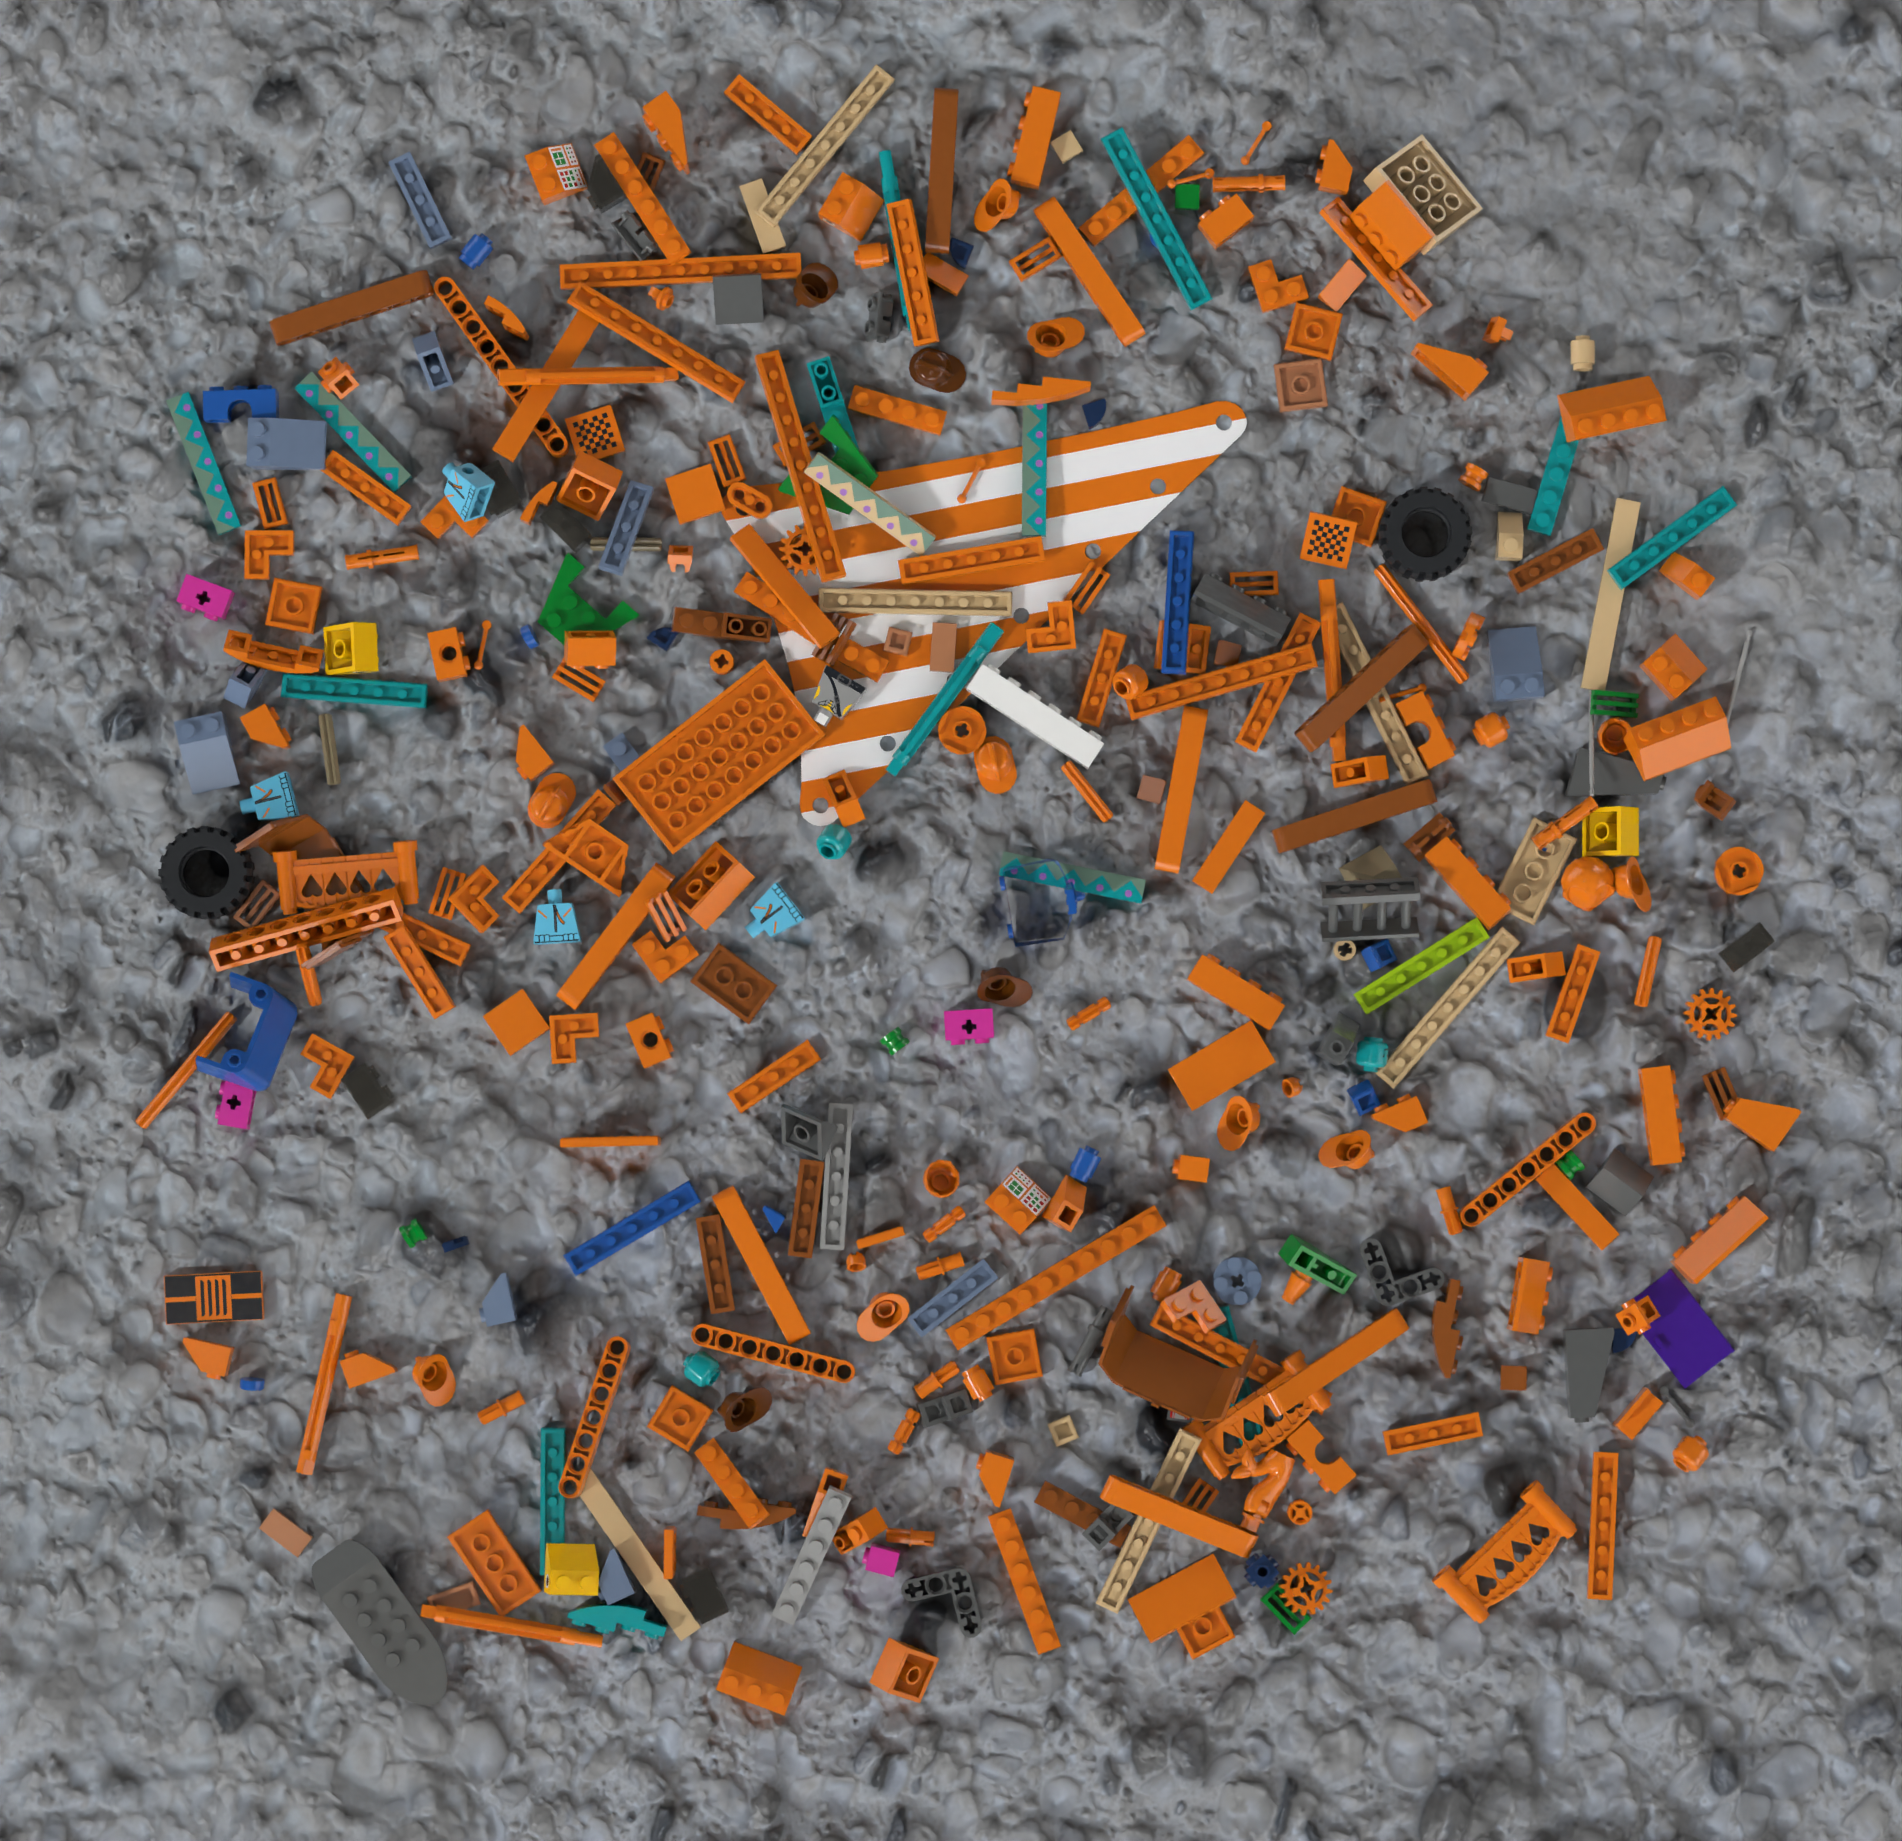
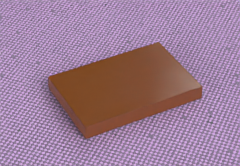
[690,943,778,1024]

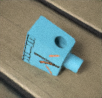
[442,463,495,522]
[239,771,300,821]
[745,882,806,938]
[533,889,582,945]

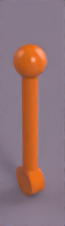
[1241,121,1272,165]
[1167,168,1214,188]
[957,458,986,503]
[474,620,492,670]
[1379,683,1427,702]

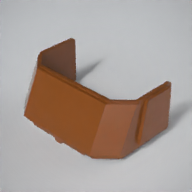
[234,814,374,970]
[1098,1285,1259,1422]

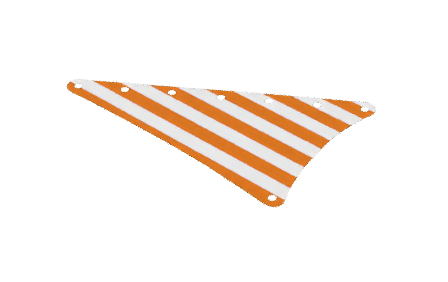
[722,401,1247,826]

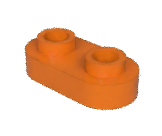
[727,482,773,519]

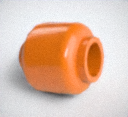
[1112,664,1149,700]
[1472,712,1510,748]
[1672,1435,1709,1472]

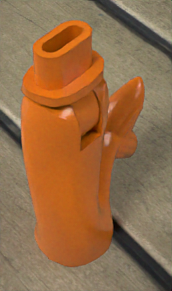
[1231,1448,1295,1533]

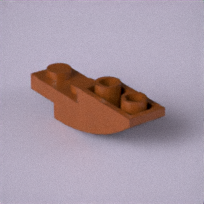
[671,607,772,643]
[1432,1278,1464,1379]
[697,1497,797,1529]

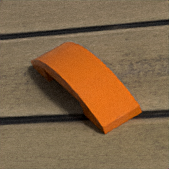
[223,630,324,673]

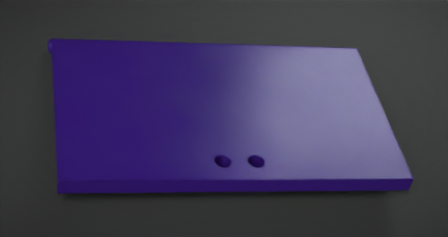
[1634,1268,1735,1389]

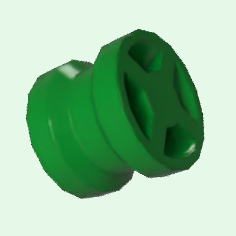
[880,1027,910,1056]
[1555,1150,1585,1180]
[399,1218,428,1248]

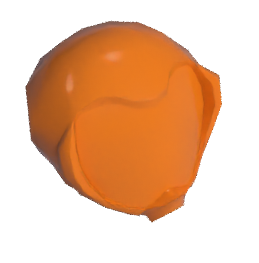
[1560,856,1615,912]

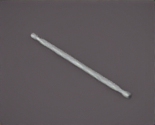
[1726,630,1753,723]
[1589,690,1594,796]

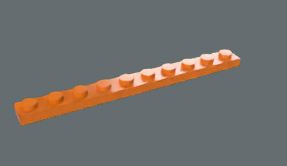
[559,252,802,290]
[755,350,846,583]
[945,1205,1167,1350]

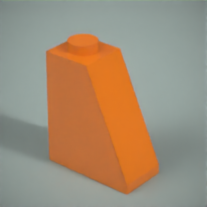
[1723,1098,1802,1152]

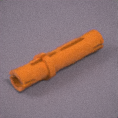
[1212,174,1285,193]
[345,544,419,570]
[1531,796,1599,850]

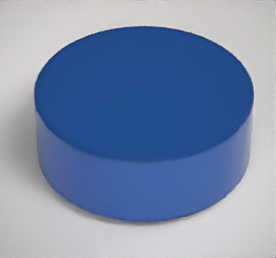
[520,624,540,649]
[240,1377,265,1391]

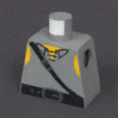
[812,665,867,727]

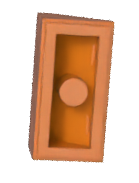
[923,253,969,297]
[1318,258,1367,312]

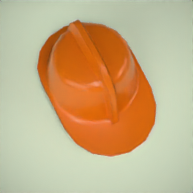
[974,178,1021,232]
[1027,317,1085,358]
[974,736,1017,794]
[528,773,576,829]
[1611,856,1652,912]
[1217,1096,1260,1151]
[1318,1130,1375,1169]
[856,1292,910,1342]
[412,1354,456,1407]

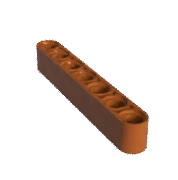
[925,88,959,254]
[269,270,435,346]
[1294,624,1429,752]
[1271,779,1438,854]

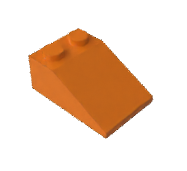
[1411,343,1489,401]

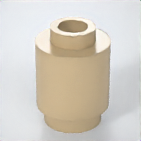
[1571,335,1595,372]

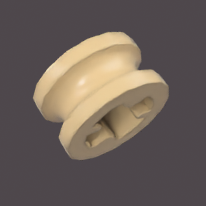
[1333,941,1356,961]

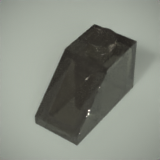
[587,154,626,214]
[1718,922,1775,972]

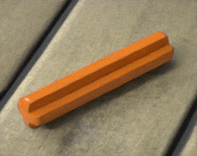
[1061,760,1113,823]
[1634,936,1662,1007]
[295,942,322,1007]

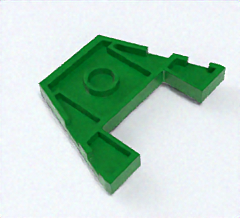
[778,414,878,515]
[538,553,640,645]

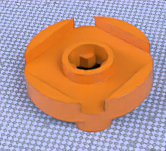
[1451,612,1485,661]
[938,706,987,755]
[1714,847,1764,896]

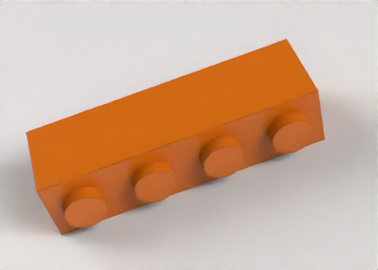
[1007,86,1061,190]
[1424,836,1511,930]
[1186,953,1285,1031]
[1638,1065,1685,1166]

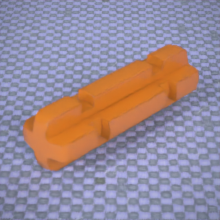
[1066,997,1111,1030]
[922,1206,966,1243]
[888,1408,921,1455]

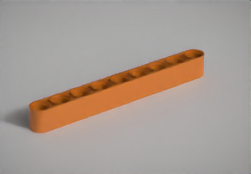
[434,277,570,458]

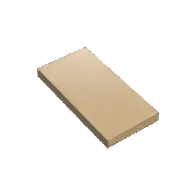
[1496,817,1577,926]

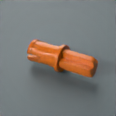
[1436,1186,1463,1235]
[916,1251,965,1280]
[914,1361,960,1399]
[477,1390,526,1425]
[886,1527,935,1547]

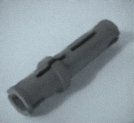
[1067,1305,1114,1377]

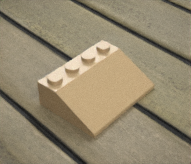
[1363,135,1483,255]

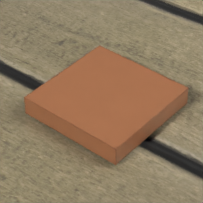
[1273,358,1328,413]

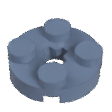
[1213,1257,1262,1305]

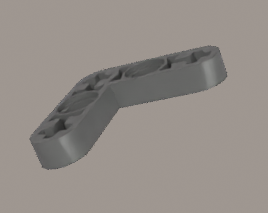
[1359,1238,1445,1306]
[901,1567,982,1638]

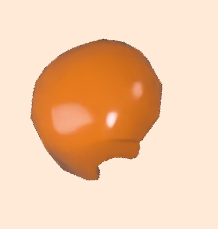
[1597,717,1631,756]
[923,1159,959,1198]

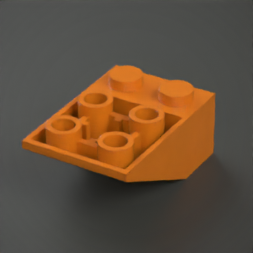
[642,91,690,175]

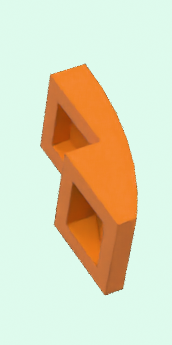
[520,481,559,526]

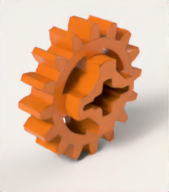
[779,525,817,577]
[1683,988,1737,1041]
[1279,1562,1333,1616]

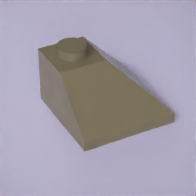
[1338,845,1402,910]

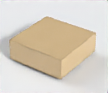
[1050,130,1083,164]
[1047,1415,1079,1447]

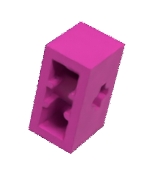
[176,574,235,622]
[944,1008,994,1045]
[215,1080,257,1130]
[862,1542,900,1577]

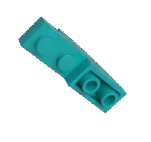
[806,356,859,454]
[567,1603,668,1639]

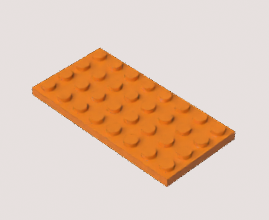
[612,659,825,855]

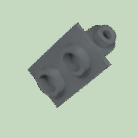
[611,210,658,261]
[864,291,894,343]

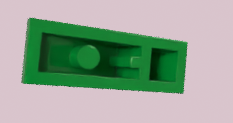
[1278,1234,1357,1295]

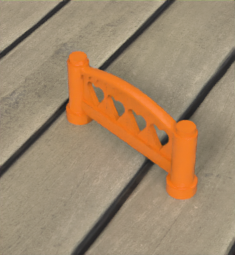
[272,840,419,915]
[1182,1349,1332,1480]
[1432,1480,1578,1624]

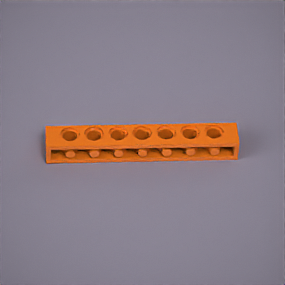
[209,887,404,972]

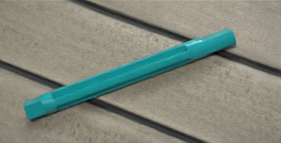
[879,150,911,331]
[885,622,1004,777]

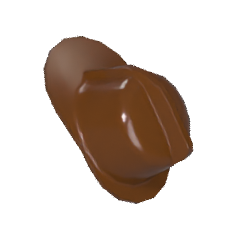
[793,262,838,308]
[909,348,966,393]
[977,967,1033,1007]
[717,1387,772,1432]

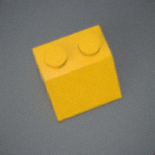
[323,622,379,676]
[1582,806,1639,857]
[544,1543,599,1596]

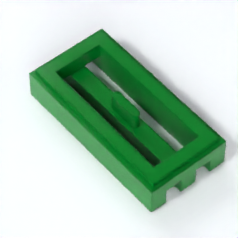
[1590,690,1639,718]
[1260,1582,1312,1635]

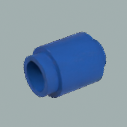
[459,233,493,270]
[1069,1145,1101,1183]

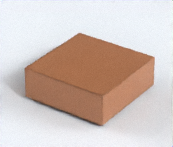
[883,627,913,656]

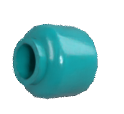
[816,824,852,860]
[1356,1037,1389,1072]
[683,1351,721,1387]

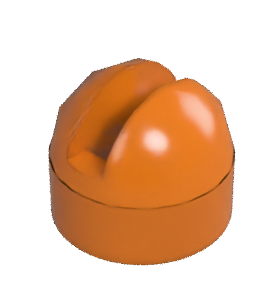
[1282,1077,1303,1098]
[846,1251,866,1272]

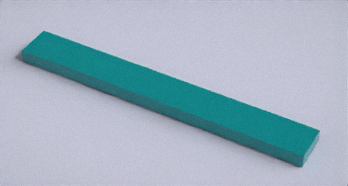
[1100,127,1213,311]

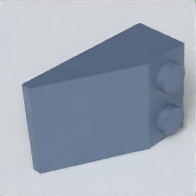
[246,418,327,470]
[1487,626,1545,703]
[174,711,240,795]

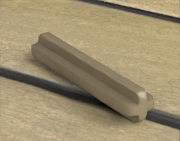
[590,537,662,551]
[318,714,341,785]

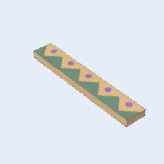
[804,451,936,556]

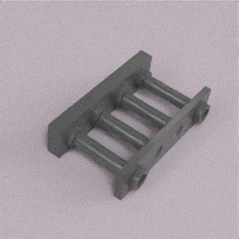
[1320,877,1420,942]

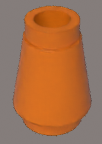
[1281,1270,1313,1305]

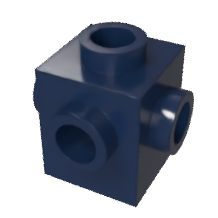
[1244,1552,1279,1588]

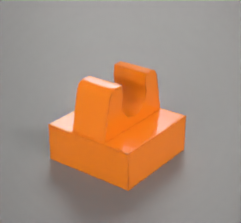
[1482,316,1513,344]
[668,545,693,572]

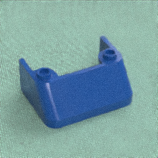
[196,972,298,1091]

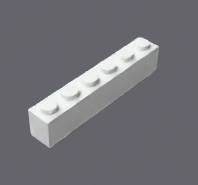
[966,663,1104,769]

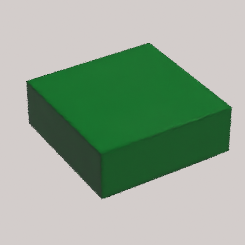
[1175,184,1200,210]

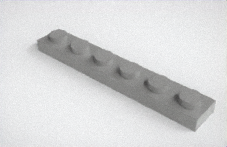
[820,1103,853,1250]
[771,1485,852,1625]

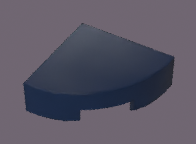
[950,237,974,269]
[1082,399,1106,430]
[646,627,679,652]
[442,1236,470,1253]
[1612,1328,1637,1353]

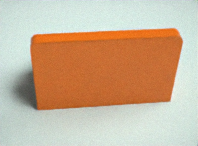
[1612,1387,1663,1440]

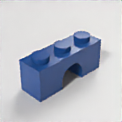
[203,385,279,423]

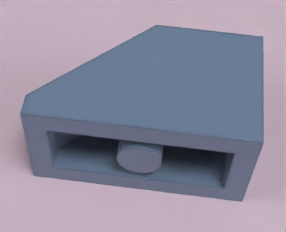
[412,331,454,392]
[223,661,268,709]
[479,1272,518,1327]
[598,1547,636,1605]

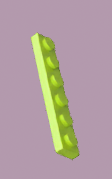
[1353,917,1490,1015]

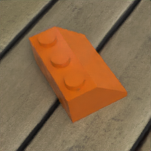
[1350,180,1435,271]
[668,841,755,930]
[1507,1257,1553,1334]
[716,1641,802,1716]

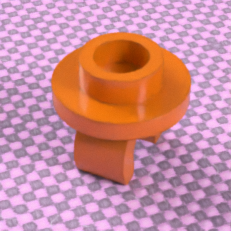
[647,286,674,311]

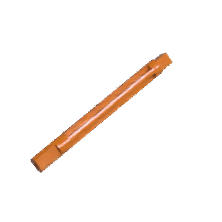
[497,366,679,386]
[1318,579,1347,762]
[296,1293,352,1475]
[420,1604,604,1648]

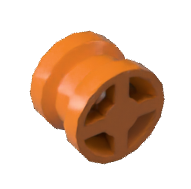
[1458,463,1489,492]
[710,649,734,675]
[1287,1499,1313,1525]

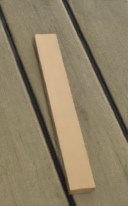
[755,64,895,228]
[1580,498,1641,691]
[818,588,1012,617]
[1336,602,1428,786]
[1375,926,1521,1089]
[1096,1428,1202,1614]
[570,1469,701,1641]

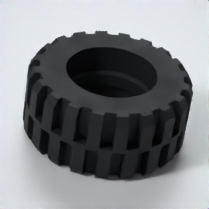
[1378,487,1473,582]
[158,826,255,920]

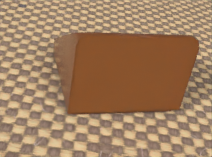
[1213,639,1242,667]
[1136,775,1167,805]
[603,780,628,806]
[1500,1365,1527,1391]

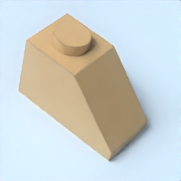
[1495,512,1524,562]

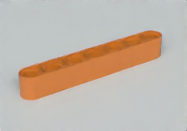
[1033,196,1146,347]
[1154,705,1208,874]
[556,862,676,1010]
[1459,1113,1596,1227]
[712,1185,811,1345]
[1263,1307,1410,1417]
[691,1323,855,1383]
[558,1336,631,1499]
[1099,1474,1259,1559]

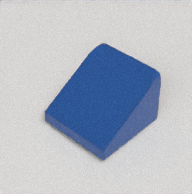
[1361,939,1398,972]
[1347,1080,1381,1116]
[762,1205,785,1233]

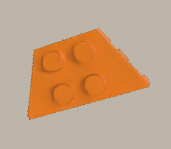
[542,817,629,897]

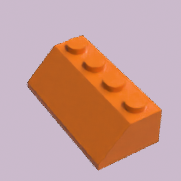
[1557,376,1667,443]
[1623,696,1731,781]
[1670,1196,1768,1284]

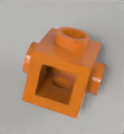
[318,357,359,400]
[1615,1295,1660,1335]

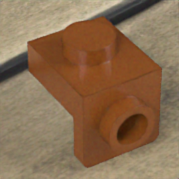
[1694,780,1736,821]

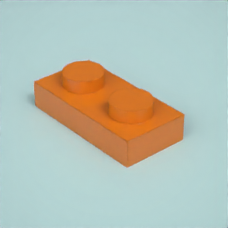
[837,639,889,683]

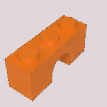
[1394,691,1456,770]
[1285,1419,1356,1494]

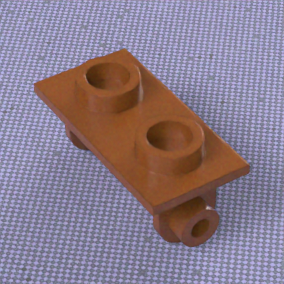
[1404,812,1456,862]

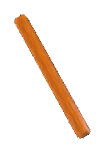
[1374,564,1469,684]
[136,1012,237,1129]

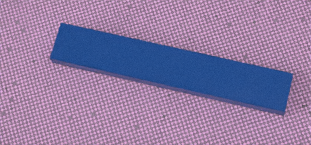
[1161,530,1195,674]
[563,1181,701,1276]

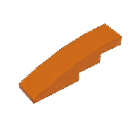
[991,376,1091,406]

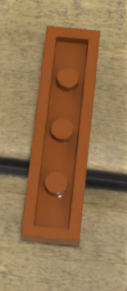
[1506,528,1604,595]
[788,1159,825,1259]
[696,1214,735,1314]
[1034,1480,1132,1548]

